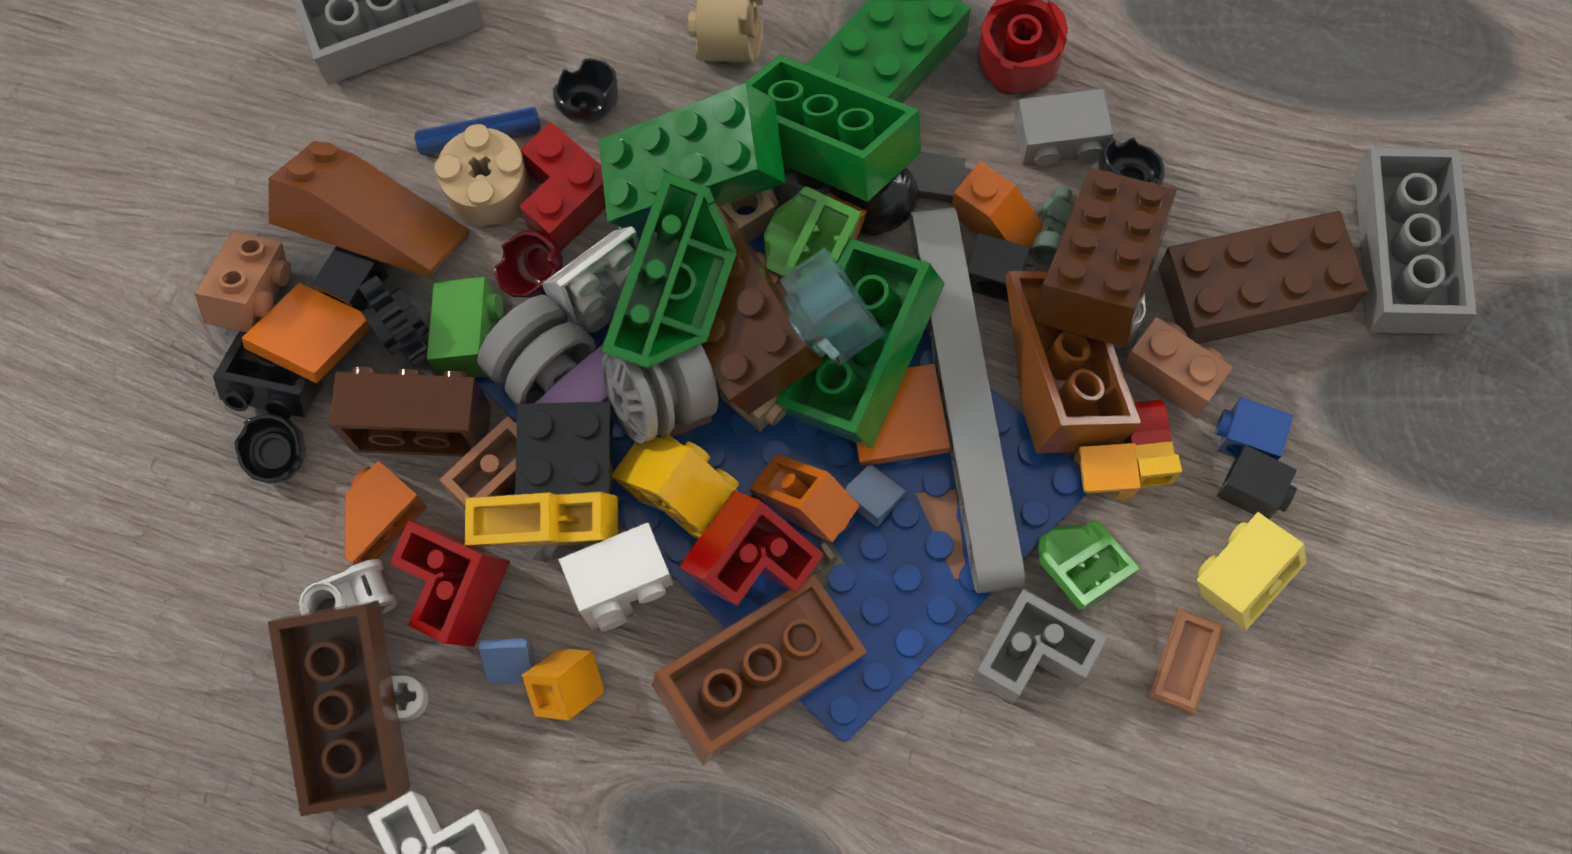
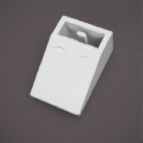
[542,226,639,333]

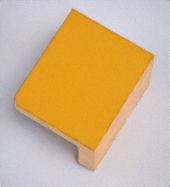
[1073,443,1141,500]
[522,648,604,721]

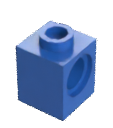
[1215,397,1294,460]

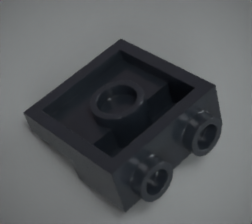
[213,331,322,419]

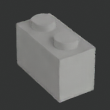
[1014,88,1113,166]

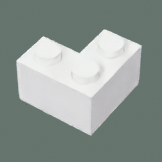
[559,522,673,631]
[367,791,509,854]

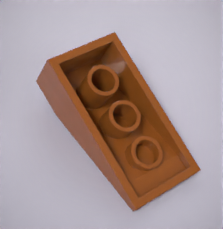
[269,141,469,278]
[1005,271,1141,454]
[652,574,867,765]

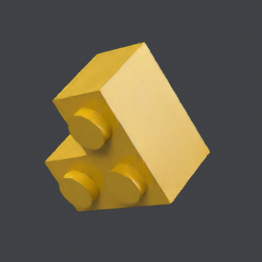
[612,435,739,539]

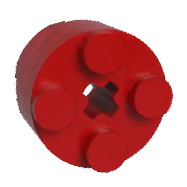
[977,0,1068,95]

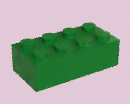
[806,0,971,103]
[745,55,921,202]
[599,83,786,234]
[775,238,945,448]

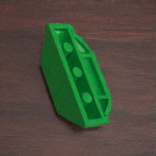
[601,172,737,369]

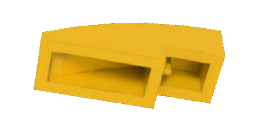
[465,492,618,546]

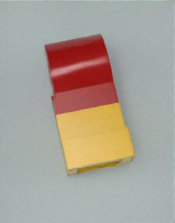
[1124,399,1182,488]

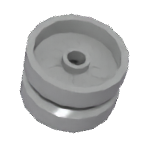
[477,295,596,405]

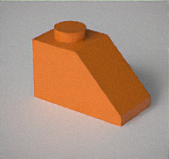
[951,161,1043,251]
[749,453,860,542]
[345,460,427,565]

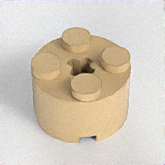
[688,0,764,63]
[434,124,531,228]

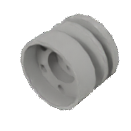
[602,345,719,444]

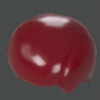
[493,231,563,298]

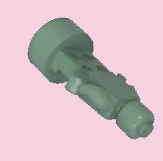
[1030,186,1073,265]

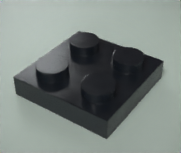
[515,401,613,495]

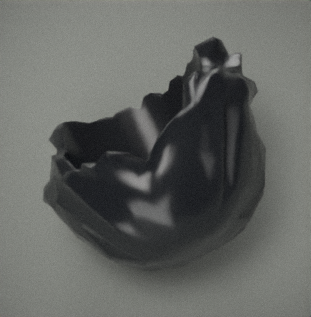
[838,167,919,236]

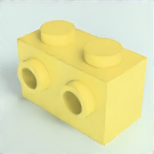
[1196,512,1307,630]

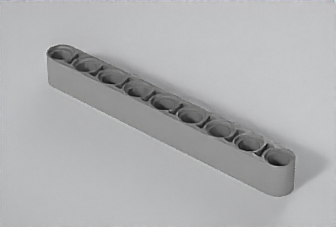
[910,207,1025,594]

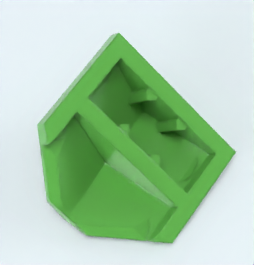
[764,186,862,295]
[1038,521,1140,611]

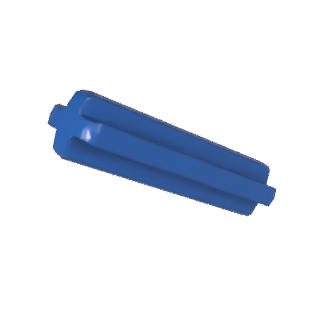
[415,107,541,155]

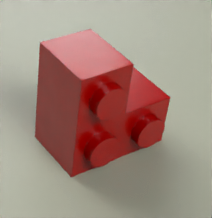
[519,122,606,251]
[679,490,824,606]
[390,520,510,647]

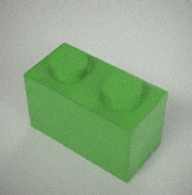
[427,277,504,378]

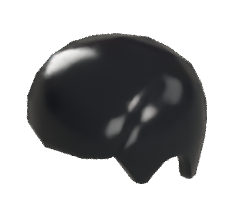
[553,58,618,123]
[1098,138,1165,185]
[234,413,306,484]

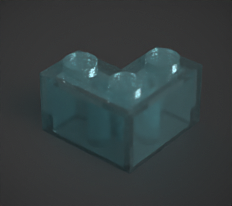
[779,248,885,366]

